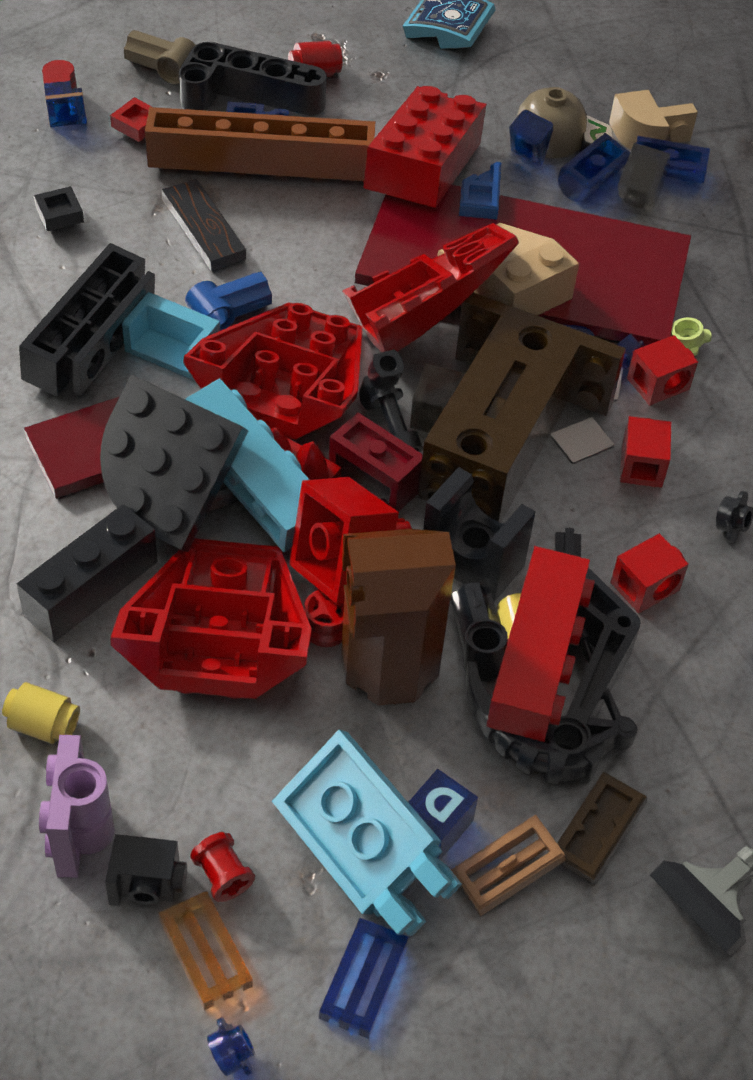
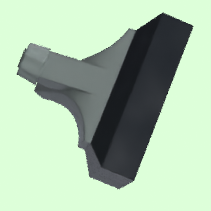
[650,846,753,957]

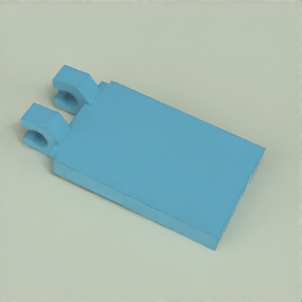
[272,729,462,936]

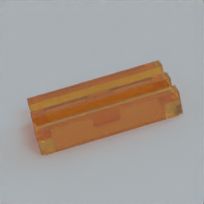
[159,891,253,1011]

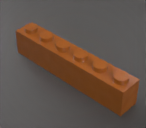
[145,107,376,181]

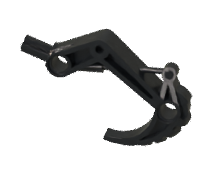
[466,527,641,785]

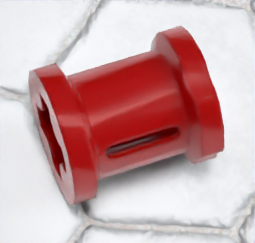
[190,832,255,902]

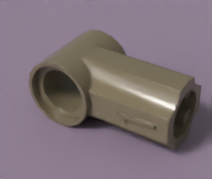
[124,29,196,85]

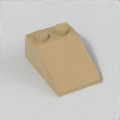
[437,223,579,315]

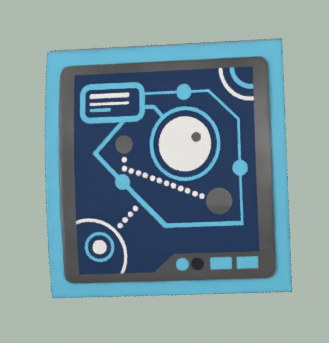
[403,0,496,49]

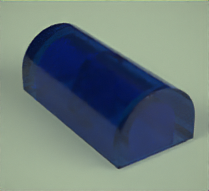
[558,133,633,202]

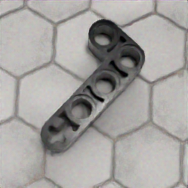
[179,42,327,116]

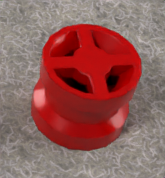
[304,590,344,647]

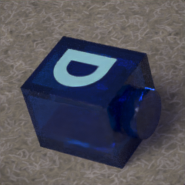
[408,768,478,860]

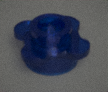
[207,1017,255,1076]

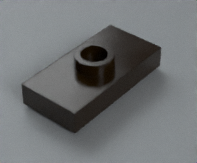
[557,771,647,885]

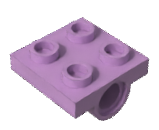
[39,735,115,878]

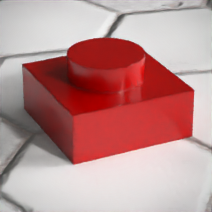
[110,97,152,142]

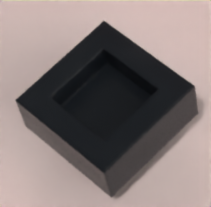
[34,186,84,231]

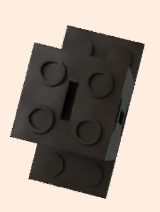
[418,292,626,522]

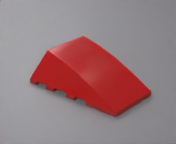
[342,223,519,352]

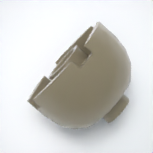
[514,87,587,159]

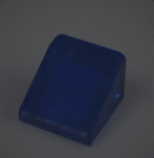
[509,110,553,165]

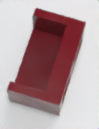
[329,412,423,512]

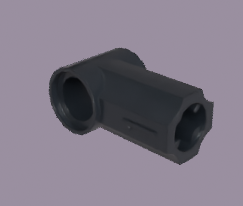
[451,582,508,681]

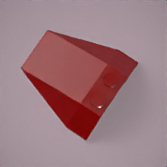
[110,538,312,699]

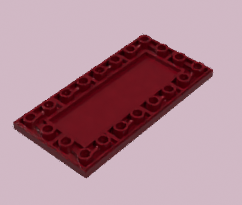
[354,185,691,347]

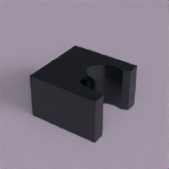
[423,467,536,602]

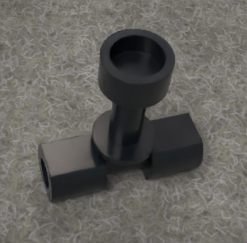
[359,349,423,452]

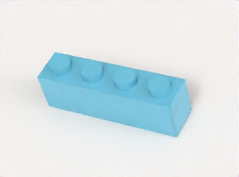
[185,378,309,552]

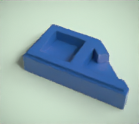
[459,162,502,220]

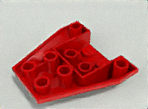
[183,302,363,440]

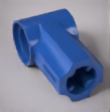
[185,271,272,331]

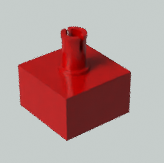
[289,477,412,604]

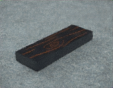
[162,178,246,271]

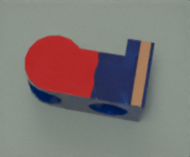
[42,60,87,128]

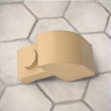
[609,90,698,155]

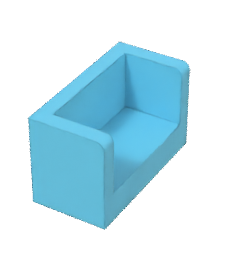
[122,292,220,381]

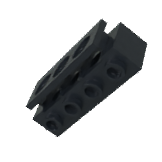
[19,243,155,397]

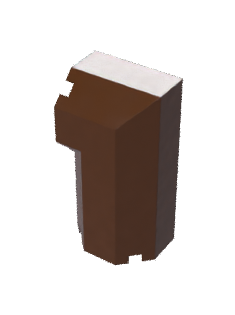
[341,529,456,706]

